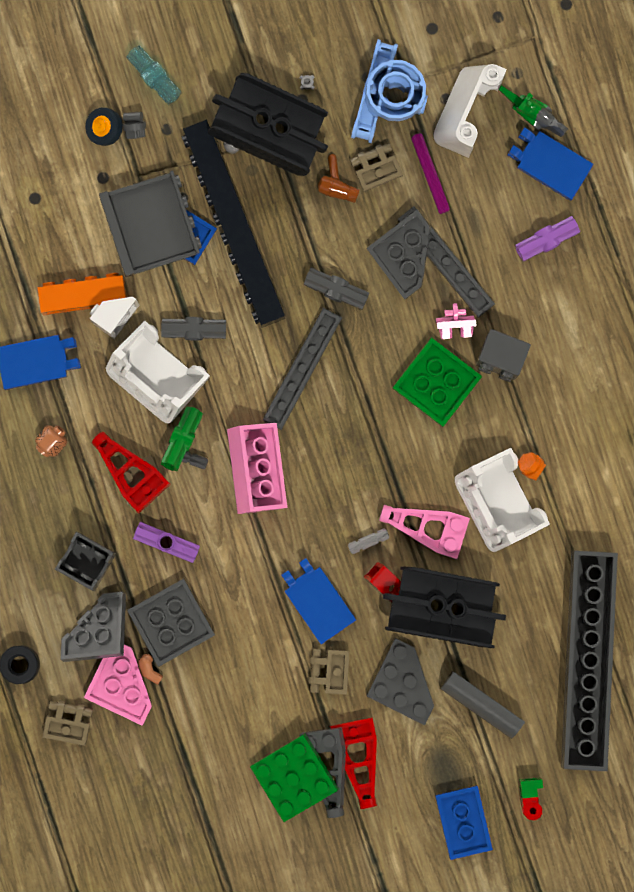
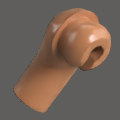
[139,654,163,685]

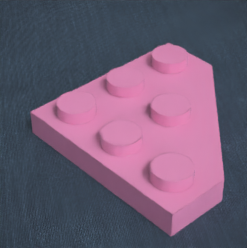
[84,644,152,726]

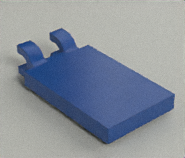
[507,127,594,201]
[0,335,81,390]
[281,558,356,644]

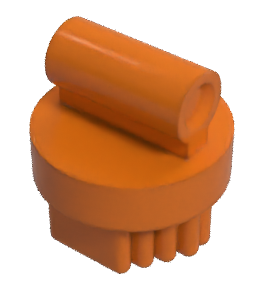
[518,452,546,481]

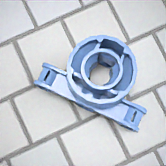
[351,39,428,143]

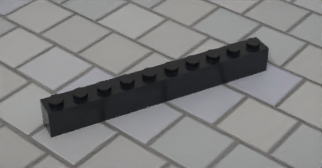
[181,119,285,328]

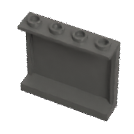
[99,170,202,278]

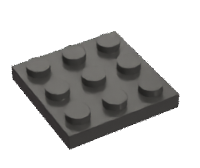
[127,579,215,667]

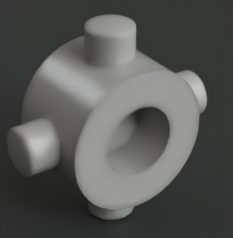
[299,75,315,90]

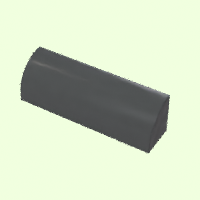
[440,671,525,739]

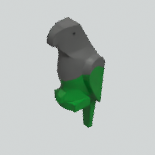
[498,85,568,137]

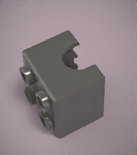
[476,329,531,382]
[55,532,116,591]

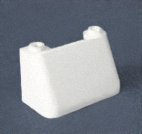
[433,64,507,158]
[106,321,210,423]
[455,448,550,552]

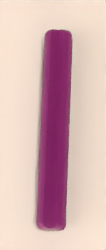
[411,133,450,214]

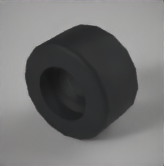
[0,645,40,684]

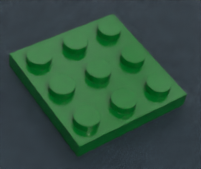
[392,337,482,427]
[250,733,339,822]

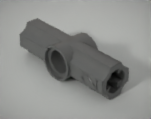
[304,268,369,310]
[161,317,226,341]

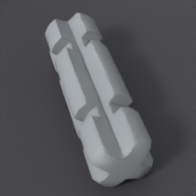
[348,528,389,554]

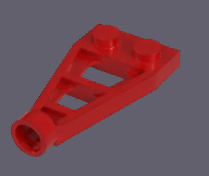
[91,432,171,513]
[330,717,377,809]

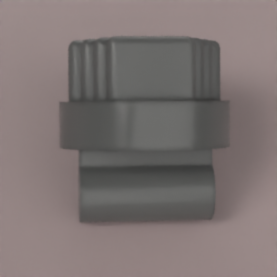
[123,112,146,139]

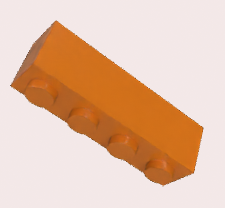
[37,273,127,316]

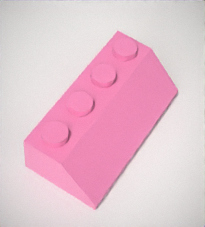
[227,423,287,514]

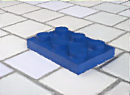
[435,785,493,860]

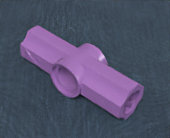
[515,216,580,262]
[133,522,200,563]

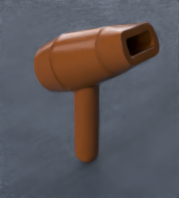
[318,154,359,203]

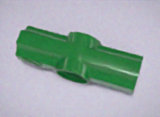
[161,406,203,471]

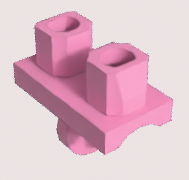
[436,303,476,339]

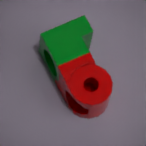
[519,777,543,820]

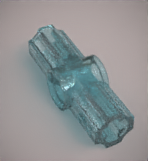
[126,45,182,105]

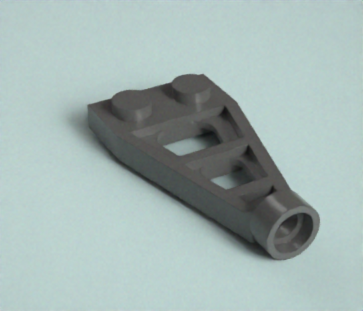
[300,727,346,818]

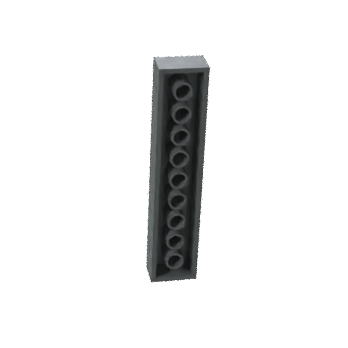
[561,551,618,772]

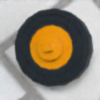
[85,107,123,146]

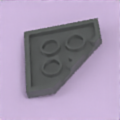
[366,209,431,299]
[60,591,126,662]
[367,638,434,725]

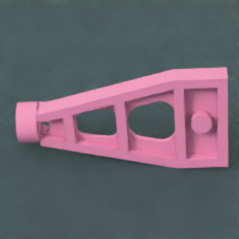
[379,505,470,559]

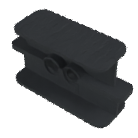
[208,73,328,176]
[383,566,506,648]

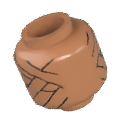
[35,425,67,457]

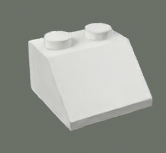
[90,297,139,339]

